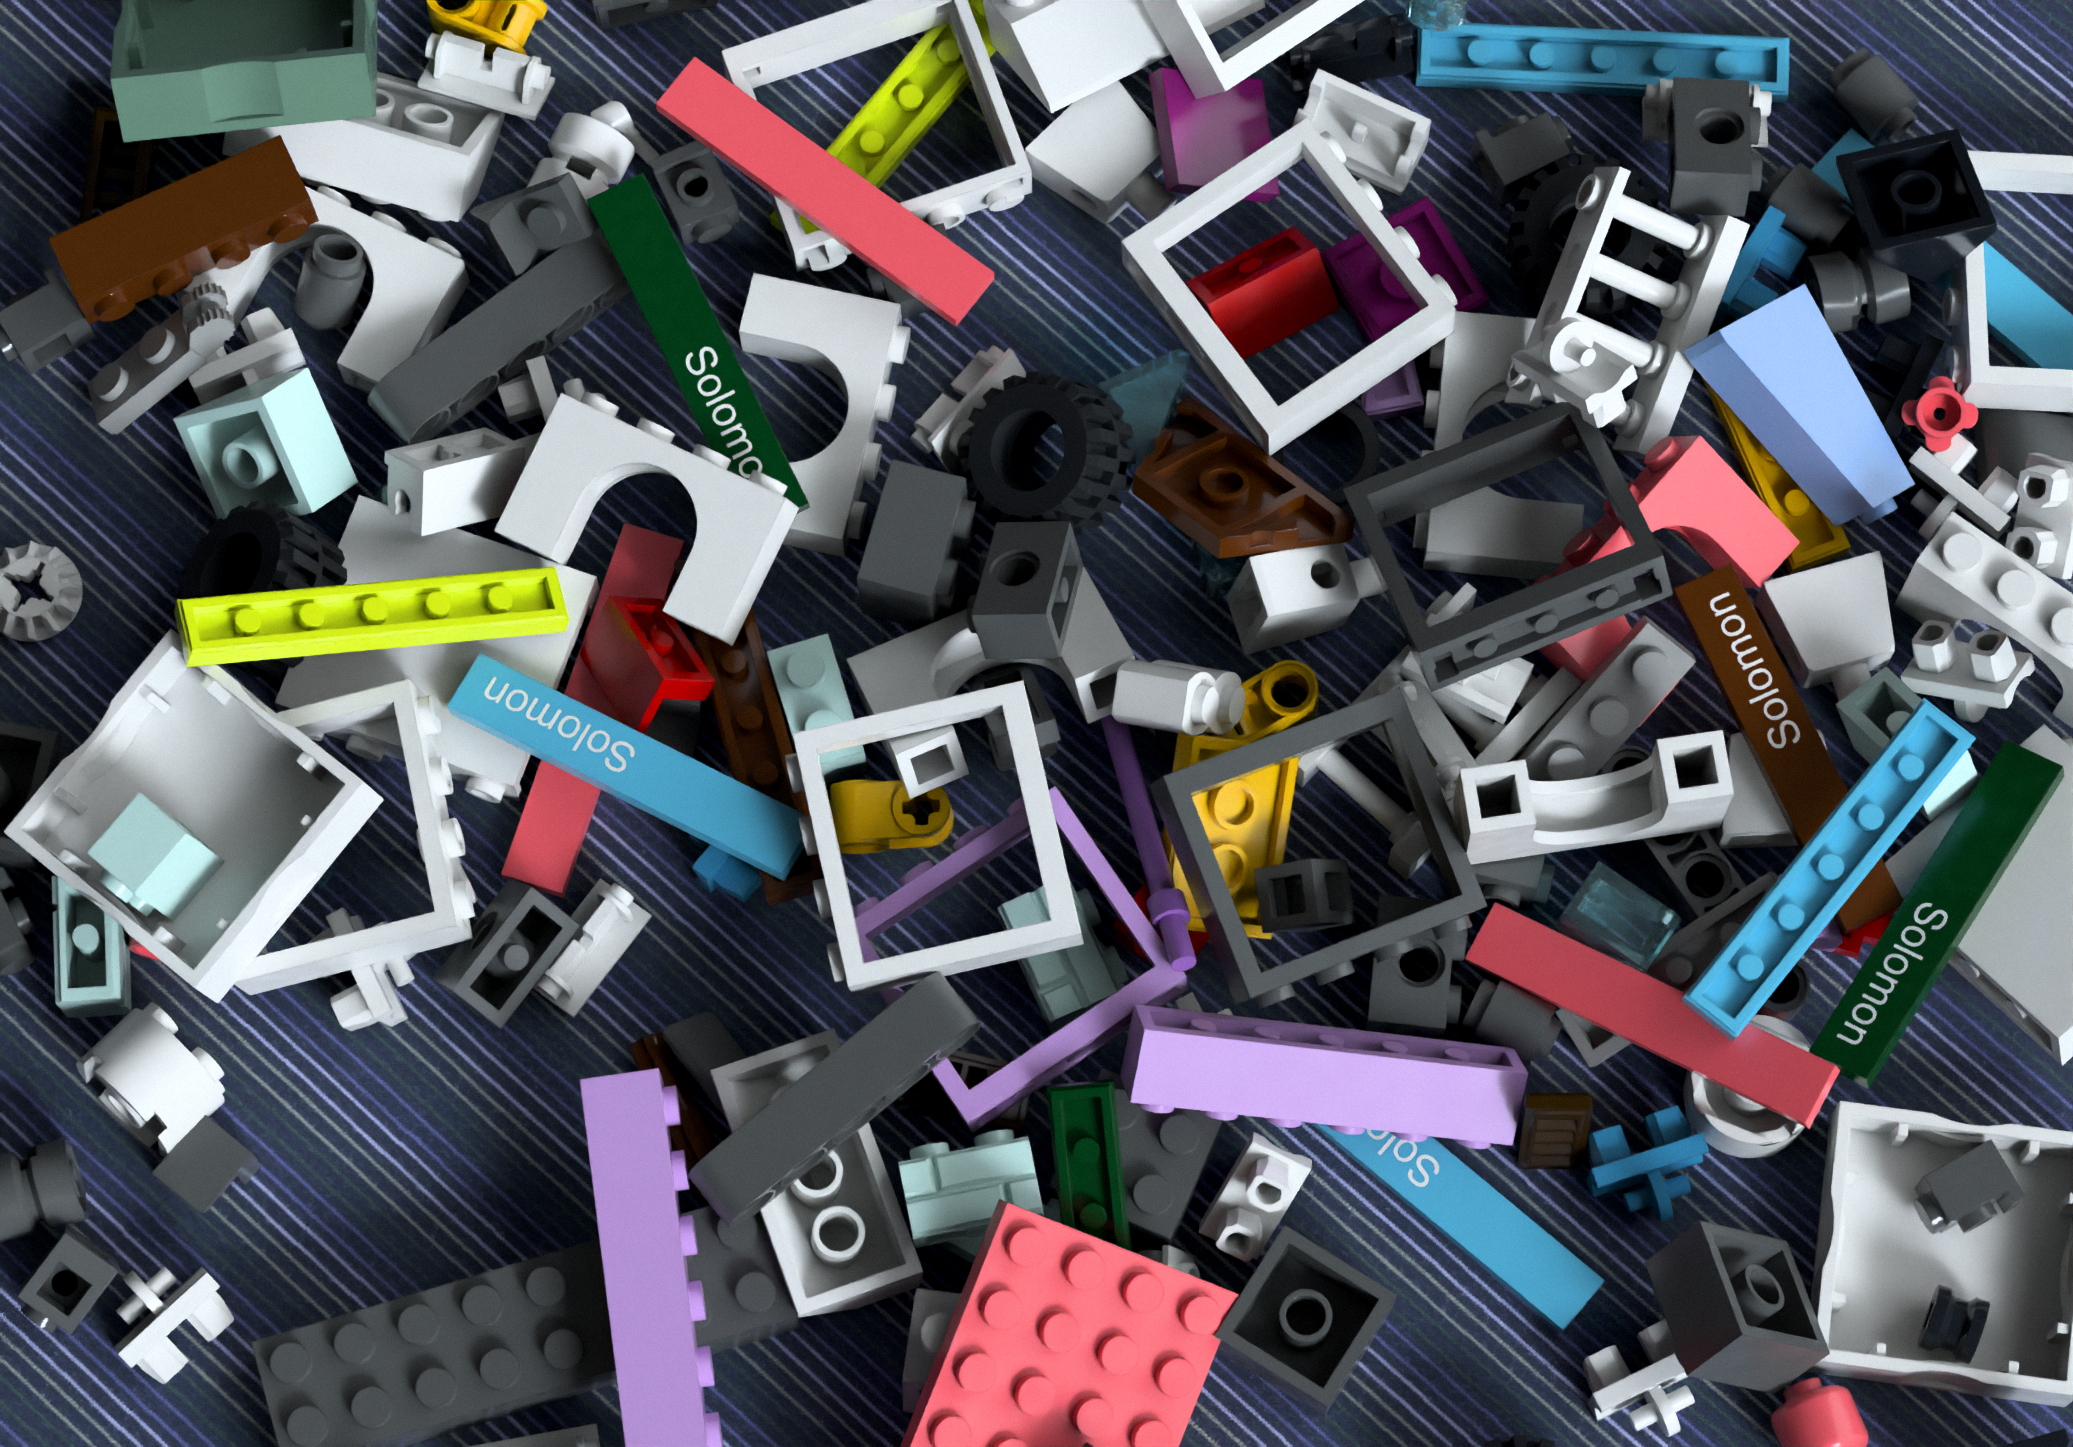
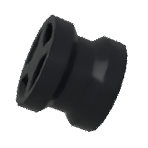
[1918,1284,1990,1364]

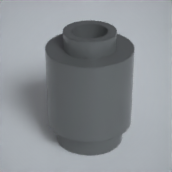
[1828,48,1919,141]
[1760,162,1856,252]
[293,234,366,331]
[1462,979,1564,1065]

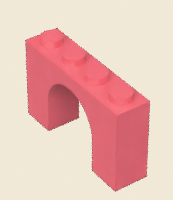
[1531,435,1800,727]

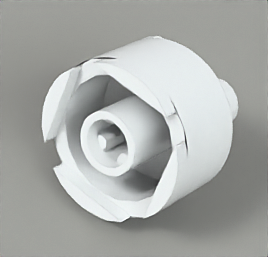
[76,1002,225,1157]
[1683,1015,1811,1158]

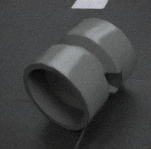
[1803,244,1911,334]
[0,1137,89,1242]

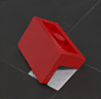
[1185,226,1339,360]
[580,595,716,734]

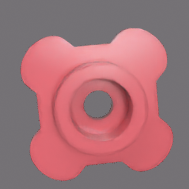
[1901,376,1978,452]

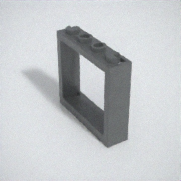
[1343,402,1673,692]
[1149,687,1487,1009]

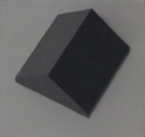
[1836,128,1997,285]

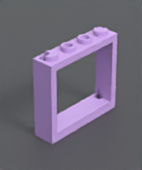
[853,786,1189,1133]

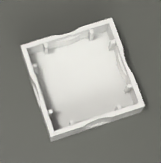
[4,629,384,1003]
[1805,1101,2073,1407]

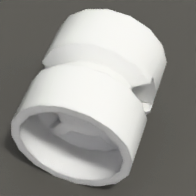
[526,113,635,210]

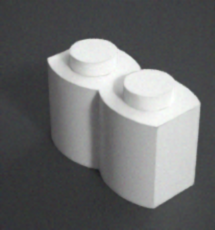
[1112,660,1245,736]

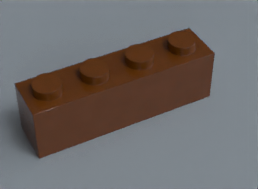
[48,135,319,324]

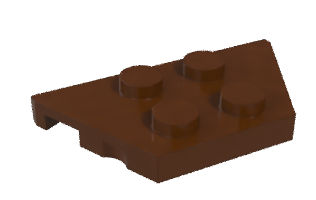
[1132,395,1355,559]

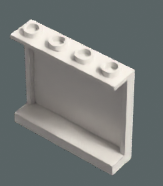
[275,495,600,803]
[1885,724,2073,1066]

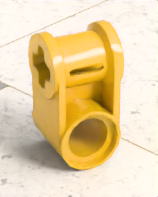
[426,0,548,58]
[1213,660,1318,742]
[830,779,955,854]

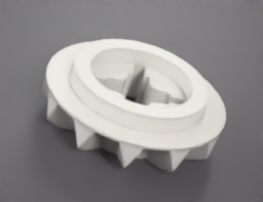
[0,540,83,642]

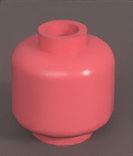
[1771,1378,1868,1447]

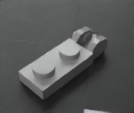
[87,282,236,435]

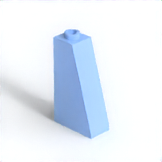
[1683,284,1915,527]

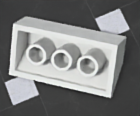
[983,0,1265,113]
[222,71,505,222]
[710,1028,923,1318]

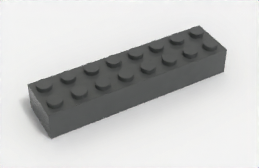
[251,1205,801,1447]

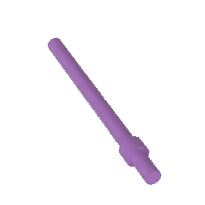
[1100,714,1197,971]

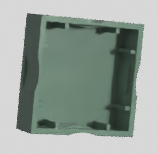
[110,0,378,142]

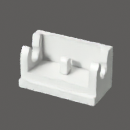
[1293,68,1431,197]
[384,427,525,536]

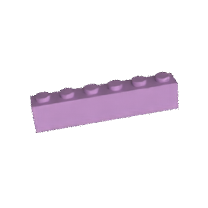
[1120,1004,1528,1149]
[580,1068,723,1447]

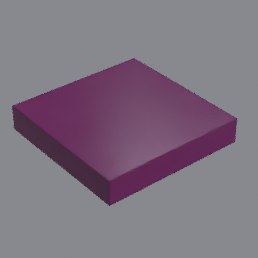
[1149,67,1280,203]
[1319,196,1490,345]

